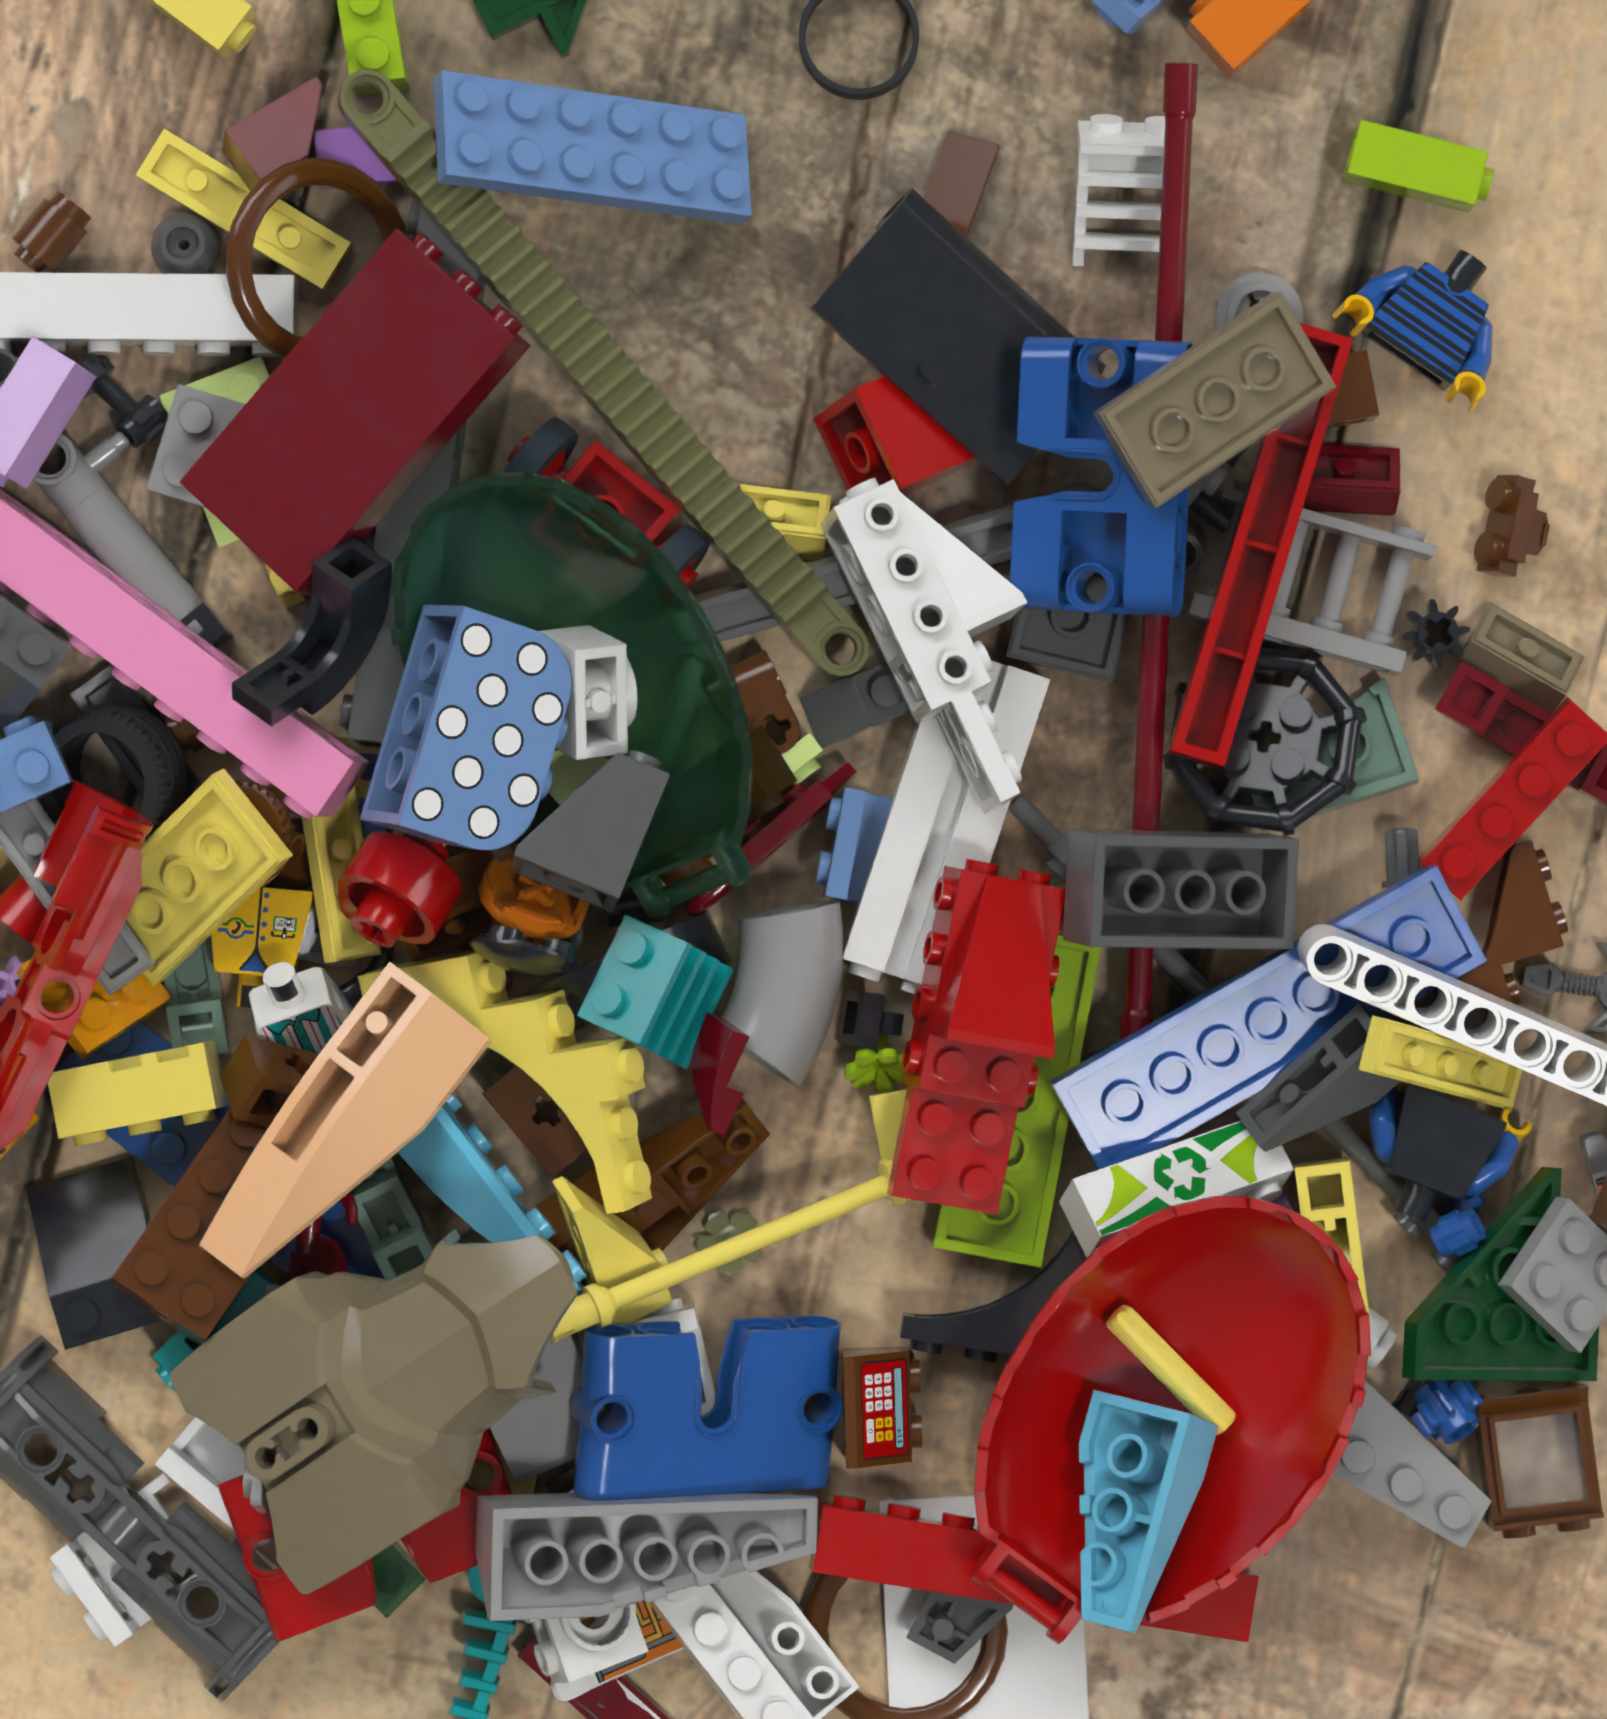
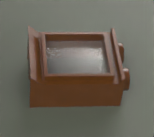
[1475,1381,1604,1539]

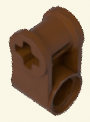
[716,650,801,754]

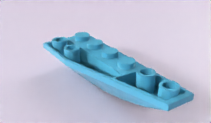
[398,1091,588,1296]

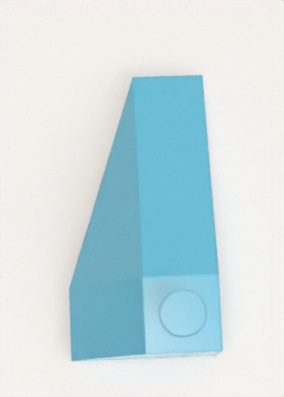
[1079,1390,1218,1634]

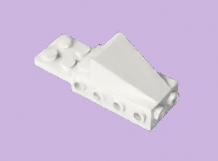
[821,478,1027,814]

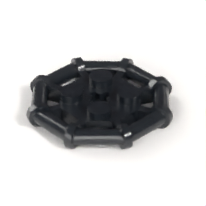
[1163,648,1367,836]

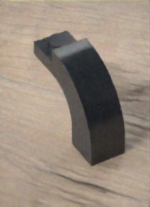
[232,536,392,727]

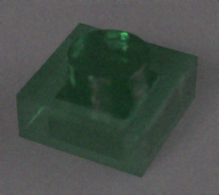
[372,1543,427,1618]

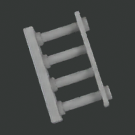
[1185,481,1436,676]

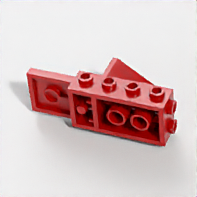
[887,859,1065,1215]

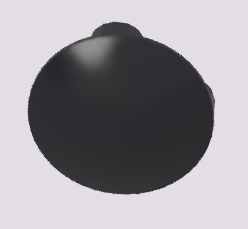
[469,925,579,977]

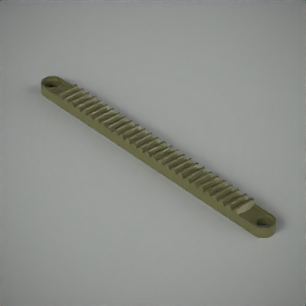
[338,69,869,677]

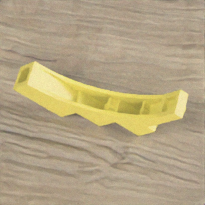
[358,950,652,1214]

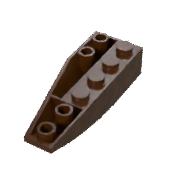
[488,1098,770,1287]

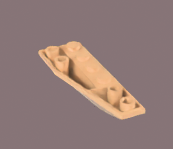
[199,962,492,1279]

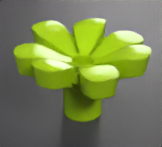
[844,1033,904,1093]

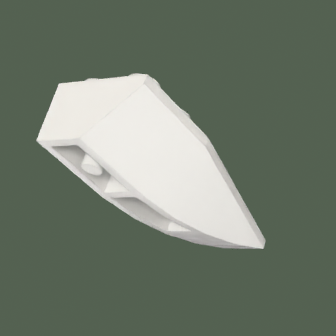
[568,1489,859,1719]

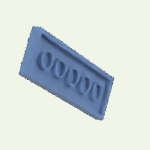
[434,70,752,224]

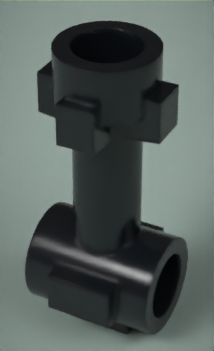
[79,354,168,448]

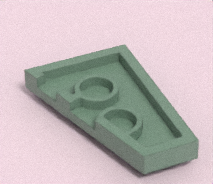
[1249,678,1419,833]

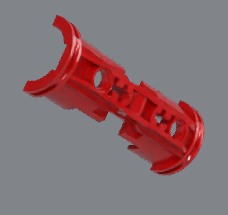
[0,780,154,1151]

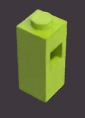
[1342,120,1494,213]

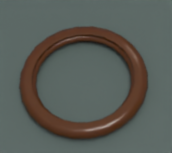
[226,158,407,359]
[803,1573,1008,1719]

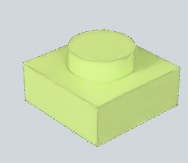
[781,733,824,786]

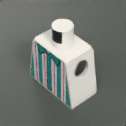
[248,962,354,1054]

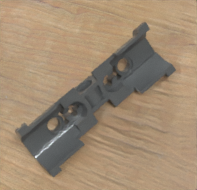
[0,1335,280,1703]

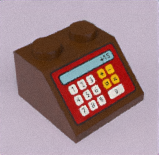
[842,1347,922,1469]

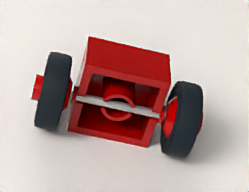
[495,417,710,617]

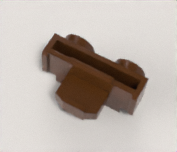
[1474,475,1550,577]

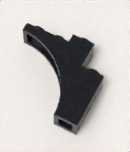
[899,1230,1086,1365]

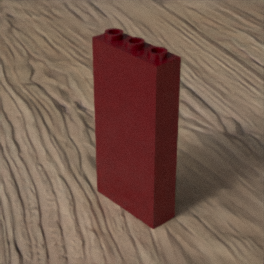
[179,228,531,596]

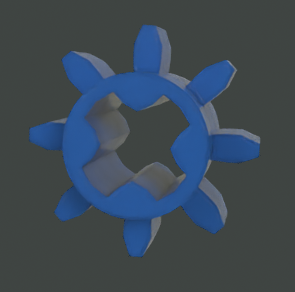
[1411,1380,1483,1444]

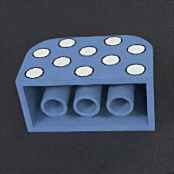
[360,605,572,850]

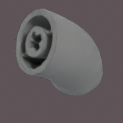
[721,900,843,1088]

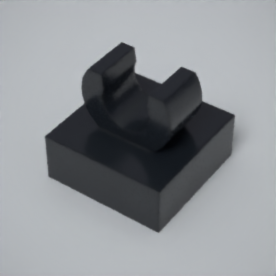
[837,989,904,1049]

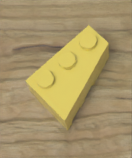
[48,1041,228,1147]

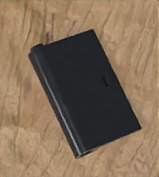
[810,188,1106,486]

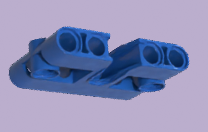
[1010,336,1193,617]
[571,1316,844,1500]

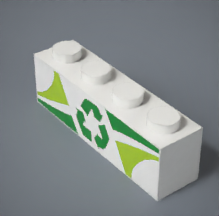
[1059,1121,1294,1258]

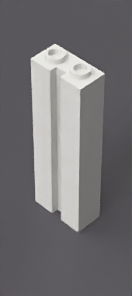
[843,661,1050,994]

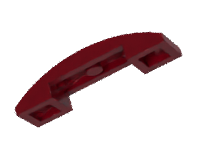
[1434,661,1607,806]

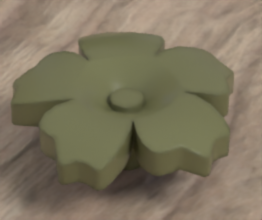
[696,1209,763,1276]

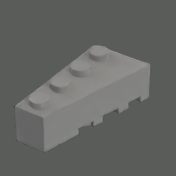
[1333,1380,1492,1549]

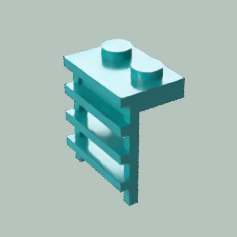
[577,915,734,1070]

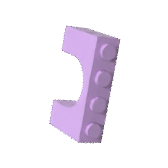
[0,337,96,489]

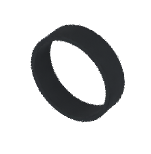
[799,0,919,100]

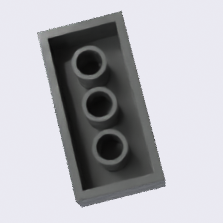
[1063,829,1299,949]

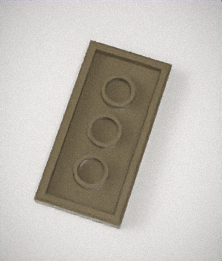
[1093,291,1336,509]

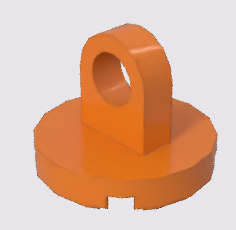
[478,854,590,945]

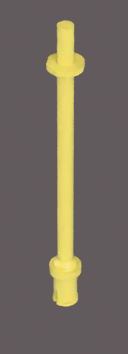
[549,1159,907,1344]

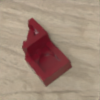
[690,1012,750,1136]

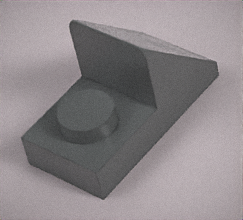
[800,662,910,749]

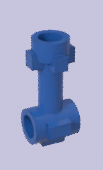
[1430,1193,1486,1258]

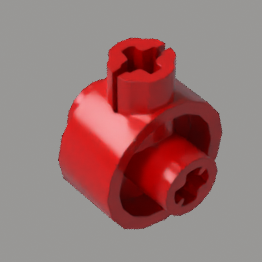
[338,831,462,947]

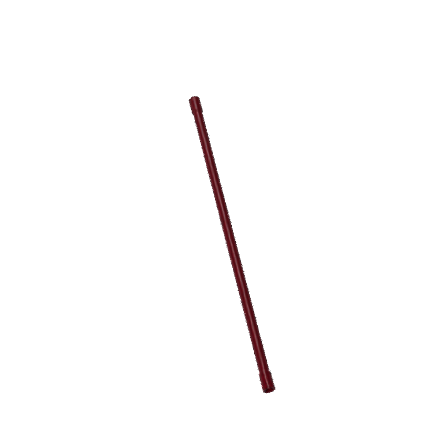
[1119,63,1198,1041]

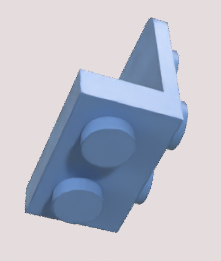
[0,716,73,814]
[815,787,893,903]

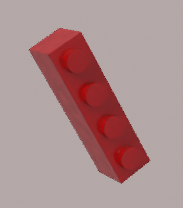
[1419,696,1607,901]

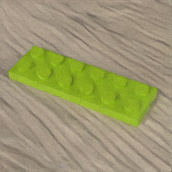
[933,935,1101,1268]

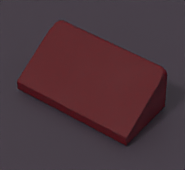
[1303,444,1401,516]

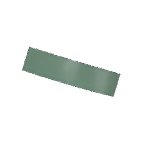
[164,935,230,1055]

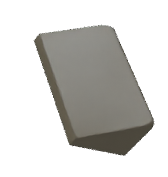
[1458,602,1585,713]

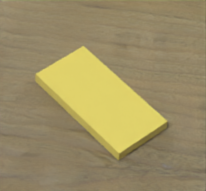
[125,768,293,986]

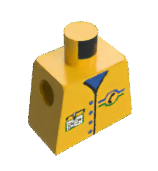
[211,887,315,1008]

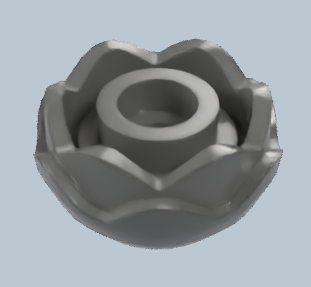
[151,212,220,274]

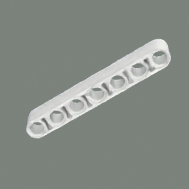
[1297,924,1607,1106]

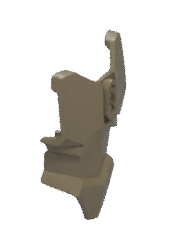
[170,1229,577,1594]

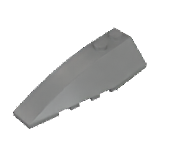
[475,1493,818,1621]

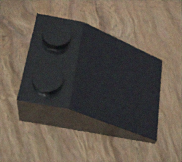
[26,1157,163,1350]

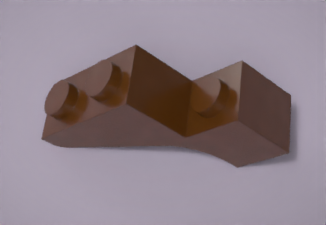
[1433,840,1568,1029]

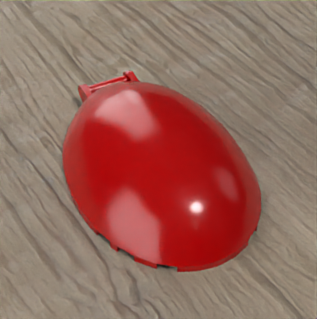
[968,1196,1371,1644]

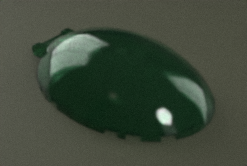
[389,472,754,920]

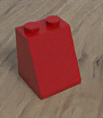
[813,366,977,496]

